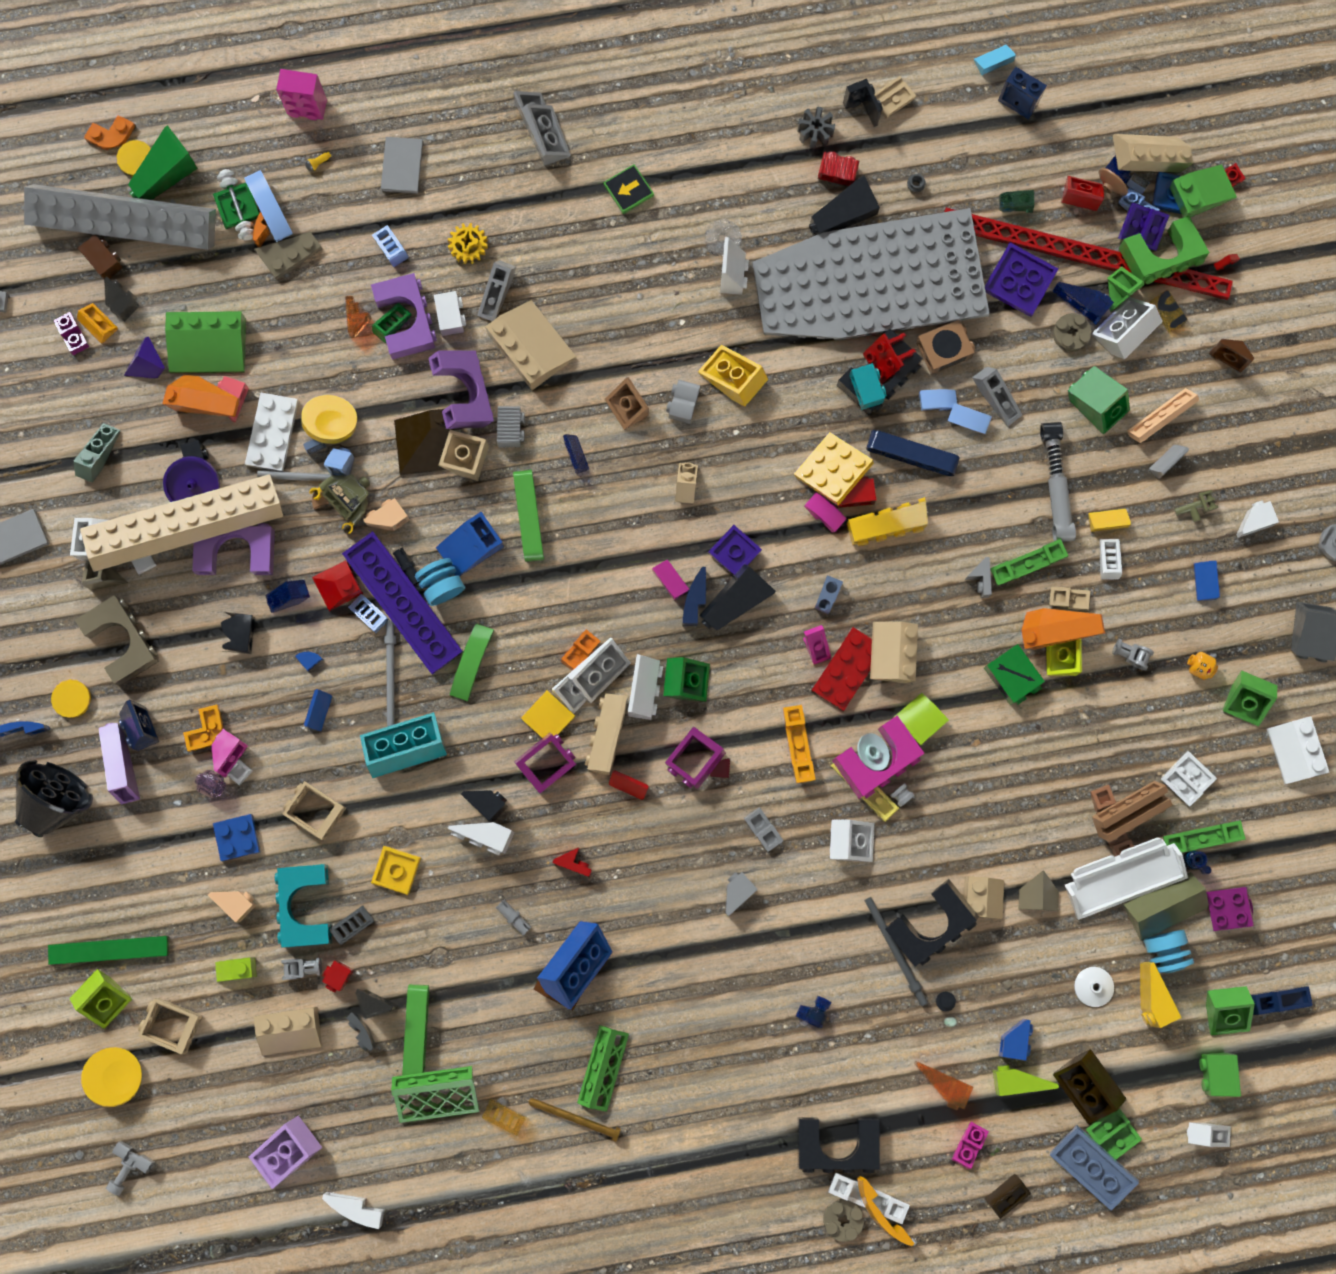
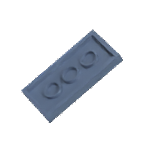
[1050,1125,1139,1211]

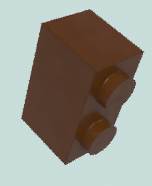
[78,235,123,282]

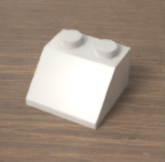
[830,820,874,862]

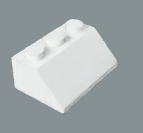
[1092,297,1163,359]
[628,654,663,720]
[1267,716,1329,784]

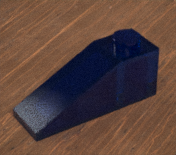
[1053,282,1114,325]

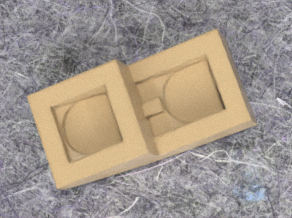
[1049,587,1091,611]

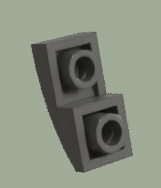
[347,1011,376,1051]

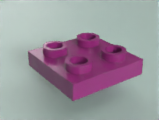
[1206,887,1255,931]

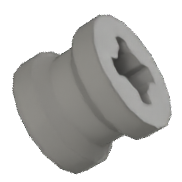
[890,783,915,807]

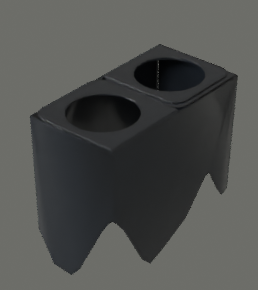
[221,612,255,654]

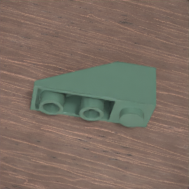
[74,423,120,483]

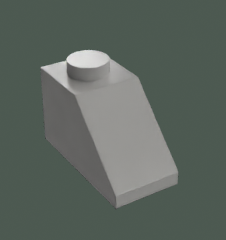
[725,872,758,916]

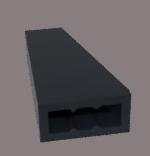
[809,175,880,235]
[699,564,776,630]

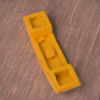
[783,705,816,784]
[857,1176,915,1246]

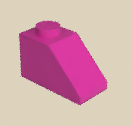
[212,729,248,778]

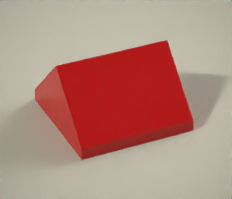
[1061,176,1104,211]

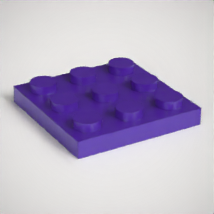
[985,243,1058,317]

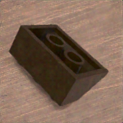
[1053,1049,1126,1124]

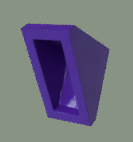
[124,336,165,379]

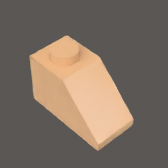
[208,891,256,923]

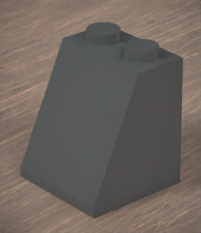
[1291,602,1336,662]

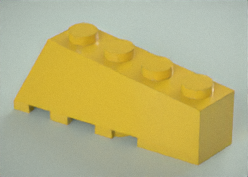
[847,497,928,547]

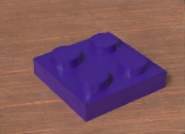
[708,525,762,576]

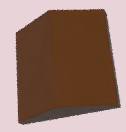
[1209,339,1254,373]

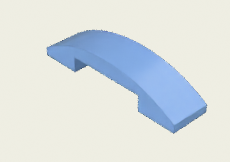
[244,170,293,242]

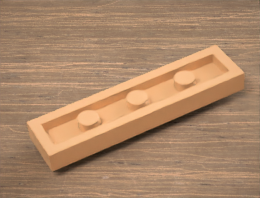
[1127,388,1199,443]

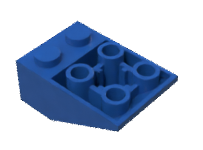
[436,512,504,576]

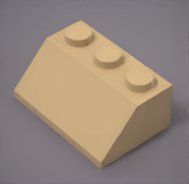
[870,622,918,683]
[254,1007,322,1056]

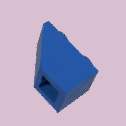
[999,1019,1033,1060]

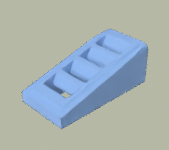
[372,225,408,267]
[348,594,389,633]

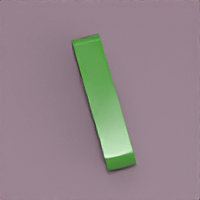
[513,469,544,562]
[402,984,429,1076]

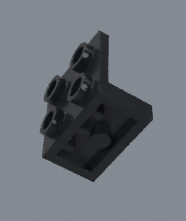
[843,78,883,127]

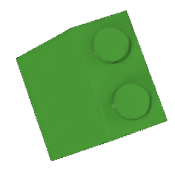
[1223,670,1277,726]
[1206,986,1255,1035]
[1199,1053,1241,1097]

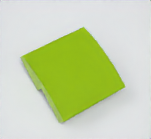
[893,693,949,746]

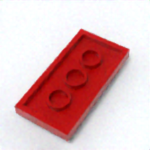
[811,627,872,712]

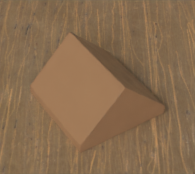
[605,377,649,430]

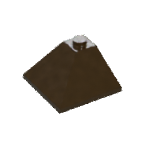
[394,409,452,475]

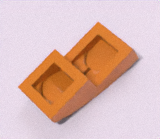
[253,212,270,247]
[561,629,601,671]

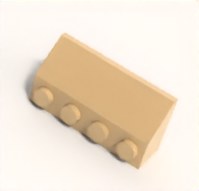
[1113,134,1193,173]
[585,694,628,776]

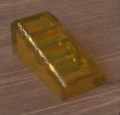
[482,1099,527,1136]

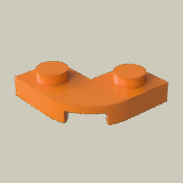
[84,115,136,151]

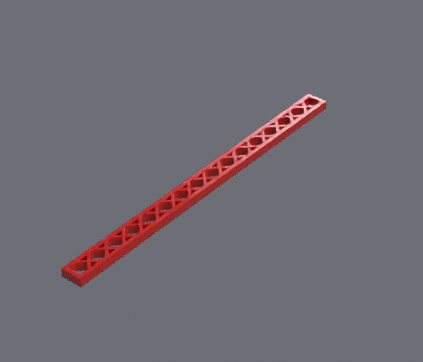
[944,207,1233,300]

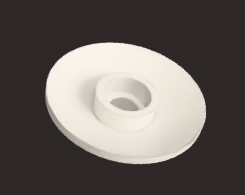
[1074,967,1114,1007]

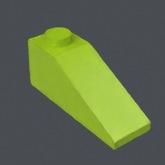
[992,1065,1059,1096]

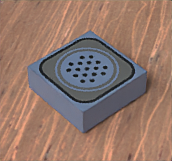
[1127,173,1150,194]
[303,439,326,455]

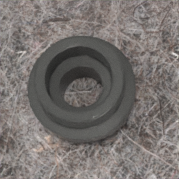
[907,174,926,192]

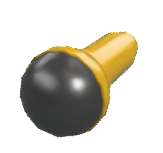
[305,152,332,172]

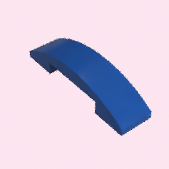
[0,721,50,737]

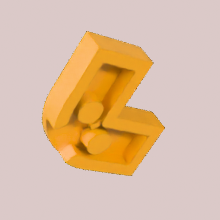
[183,704,223,752]

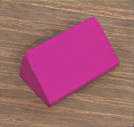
[652,559,689,601]

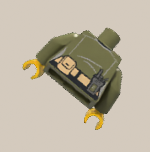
[309,474,370,534]

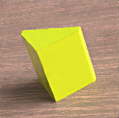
[1046,639,1082,676]

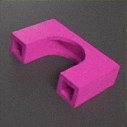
[832,715,924,799]

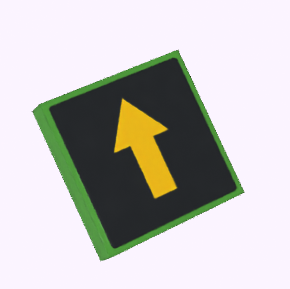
[603,164,654,214]

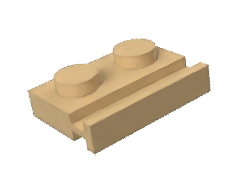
[875,76,916,119]

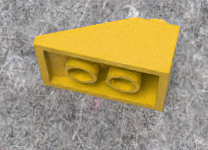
[698,345,768,407]
[1140,962,1182,1028]

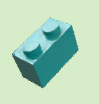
[849,363,887,410]

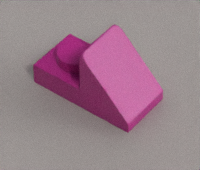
[803,625,831,665]

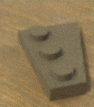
[255,232,322,280]

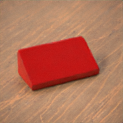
[609,770,649,800]

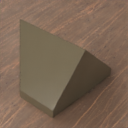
[82,561,128,590]
[1018,870,1059,911]

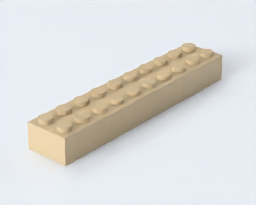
[80,474,283,572]

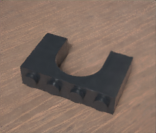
[837,329,923,415]
[885,879,979,967]
[797,1117,880,1173]

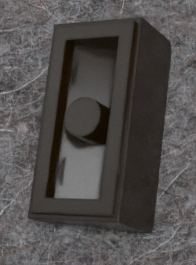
[985,1174,1031,1219]

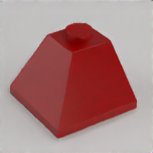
[312,560,363,611]

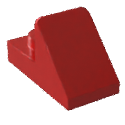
[552,847,592,877]

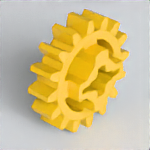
[447,223,488,264]

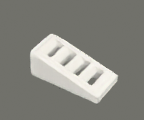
[1100,539,1122,579]

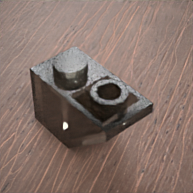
[104,277,139,322]

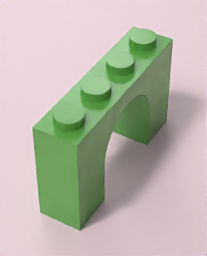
[1119,216,1210,284]

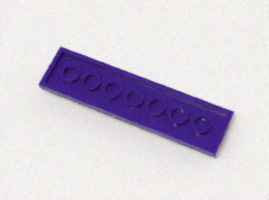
[342,531,463,675]

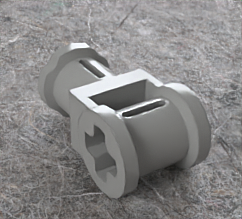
[1112,639,1154,670]
[281,958,322,980]

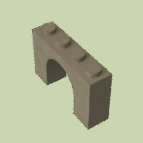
[75,595,159,687]

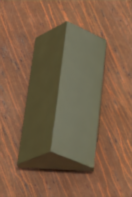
[1123,872,1209,941]

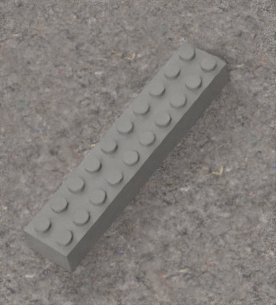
[24,184,216,250]

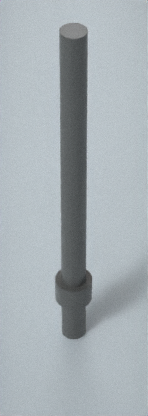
[864,897,928,1006]

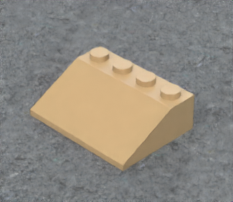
[485,300,577,390]

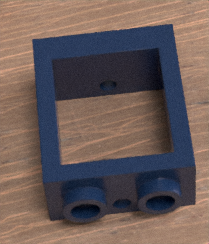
[998,66,1047,120]

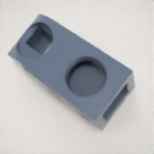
[814,575,843,614]

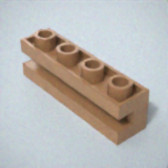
[1092,781,1173,842]

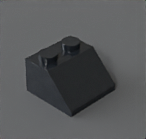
[461,790,508,823]

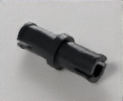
[393,547,420,586]

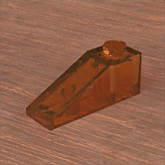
[914,1061,973,1111]

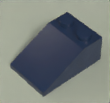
[119,700,160,751]

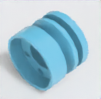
[415,558,465,606]
[1144,930,1194,973]

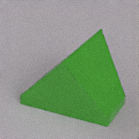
[1107,267,1144,312]

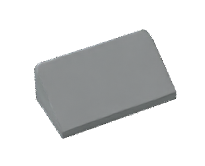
[1149,445,1189,479]

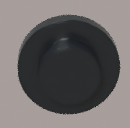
[936,991,956,1012]

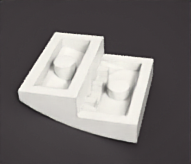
[1161,751,1217,807]

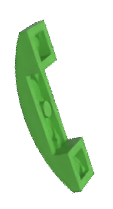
[990,539,1068,586]
[450,624,494,702]
[1163,820,1246,853]

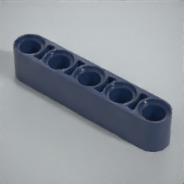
[866,430,960,477]

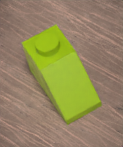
[215,957,257,982]

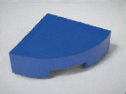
[295,652,323,671]

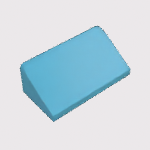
[974,45,1016,75]

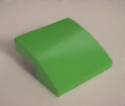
[1086,1108,1142,1159]

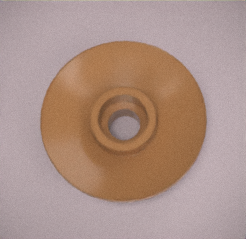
[1098,168,1128,196]

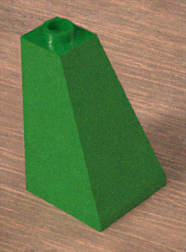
[128,125,198,200]

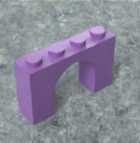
[371,273,437,360]
[428,351,494,429]
[192,523,275,575]

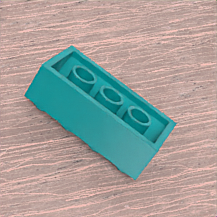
[360,712,447,779]

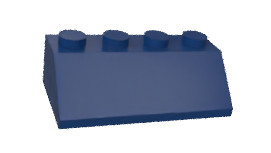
[537,921,613,1009]

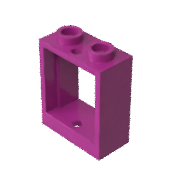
[665,726,726,790]
[514,733,576,794]

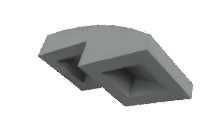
[743,807,783,852]

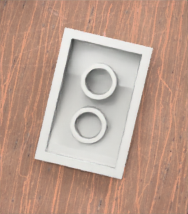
[720,237,749,295]

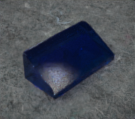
[563,434,589,474]

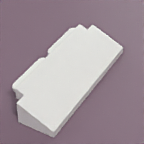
[1065,838,1188,920]

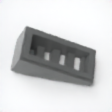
[329,905,374,945]

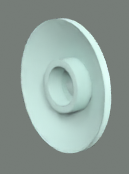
[857,733,890,771]

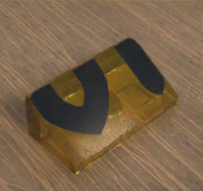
[1149,290,1188,333]

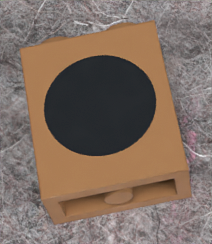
[916,320,975,375]

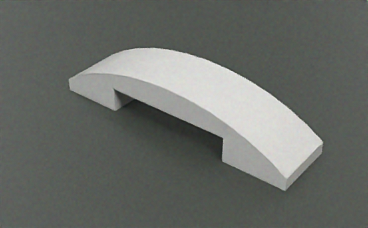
[828,1173,910,1224]

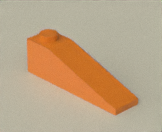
[162,375,240,417]
[1021,608,1105,650]

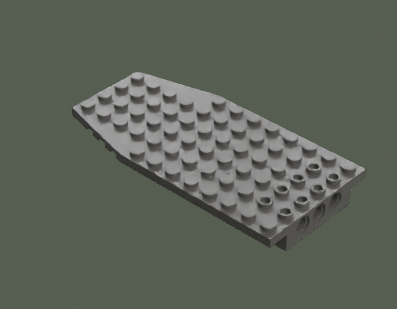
[753,208,989,340]

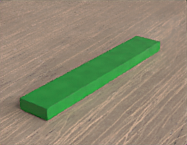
[48,936,169,965]

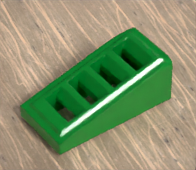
[372,303,412,343]

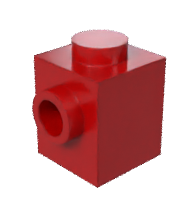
[322,960,354,993]

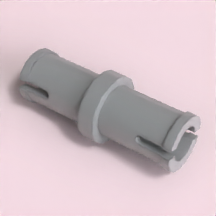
[496,899,531,936]

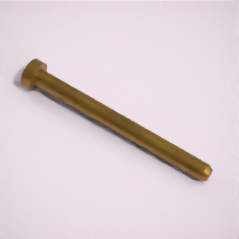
[528,1098,621,1142]

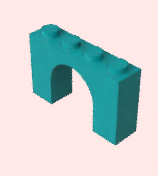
[275,864,332,948]

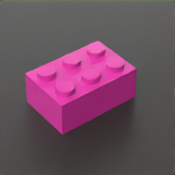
[276,69,327,120]

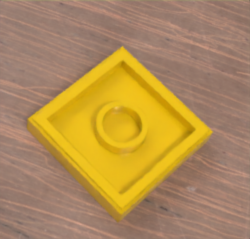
[521,690,576,745]
[371,846,421,895]

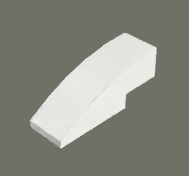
[322,1192,384,1229]

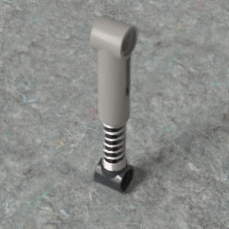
[1040,422,1076,542]

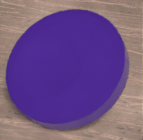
[163,456,220,502]

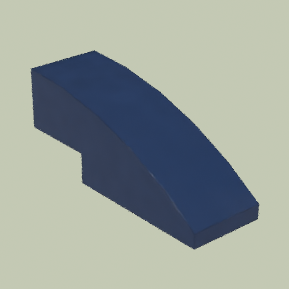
[682,567,706,626]
[1250,986,1313,1015]

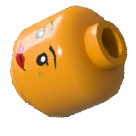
[1187,652,1218,680]

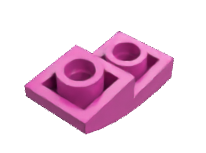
[804,493,847,532]
[951,1122,989,1169]

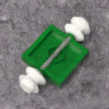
[213,169,259,241]

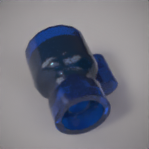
[1183,850,1212,874]
[796,996,832,1029]

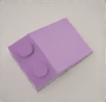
[249,1115,322,1189]

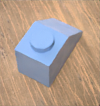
[324,447,354,476]

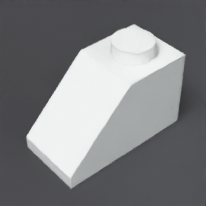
[1236,501,1279,538]
[1187,1122,1231,1147]

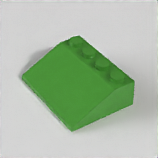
[165,311,246,373]

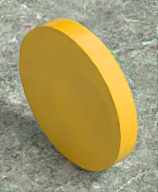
[301,395,357,444]
[81,1047,142,1107]

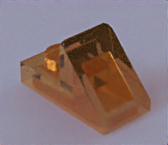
[345,296,372,338]

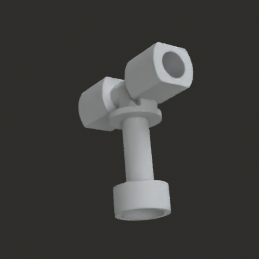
[106,1141,155,1196]

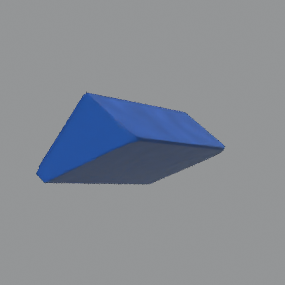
[1194,560,1220,601]
[304,689,332,731]

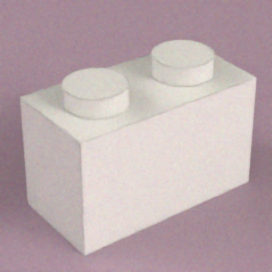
[434,291,466,336]

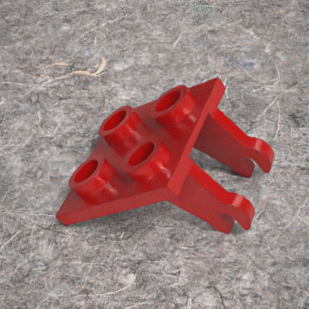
[863,333,916,384]

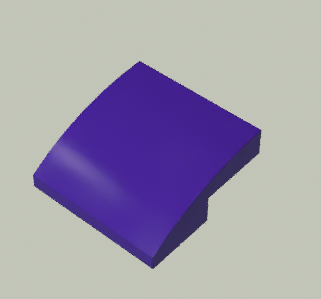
[1118,203,1170,251]

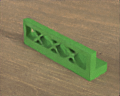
[577,1025,629,1112]

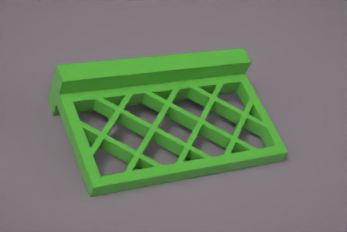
[391,1066,479,1123]

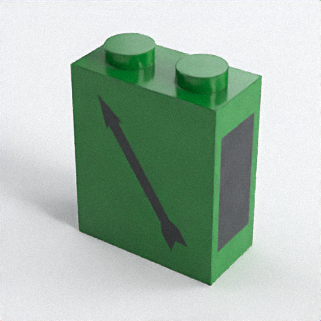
[984,644,1045,705]

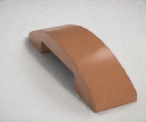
[1090,784,1134,857]

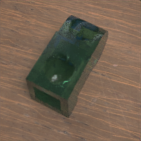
[999,190,1034,213]

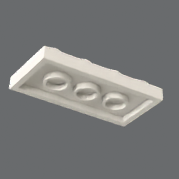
[245,393,299,472]

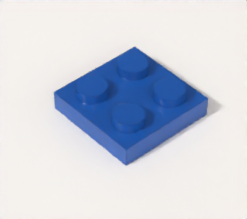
[213,814,260,862]

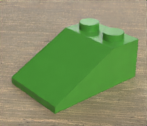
[1169,164,1237,218]

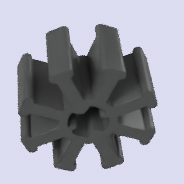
[797,107,835,149]

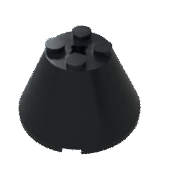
[15,760,93,837]

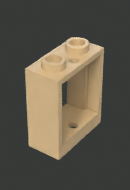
[283,781,346,841]
[138,998,203,1054]

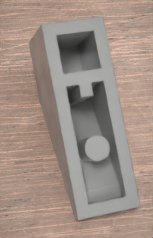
[477,260,517,321]
[972,367,1022,426]

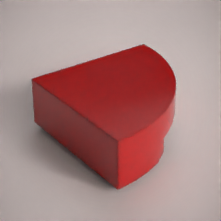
[1214,254,1240,270]

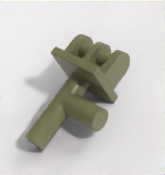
[1174,490,1219,522]

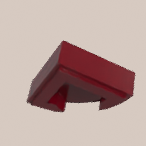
[710,758,730,778]

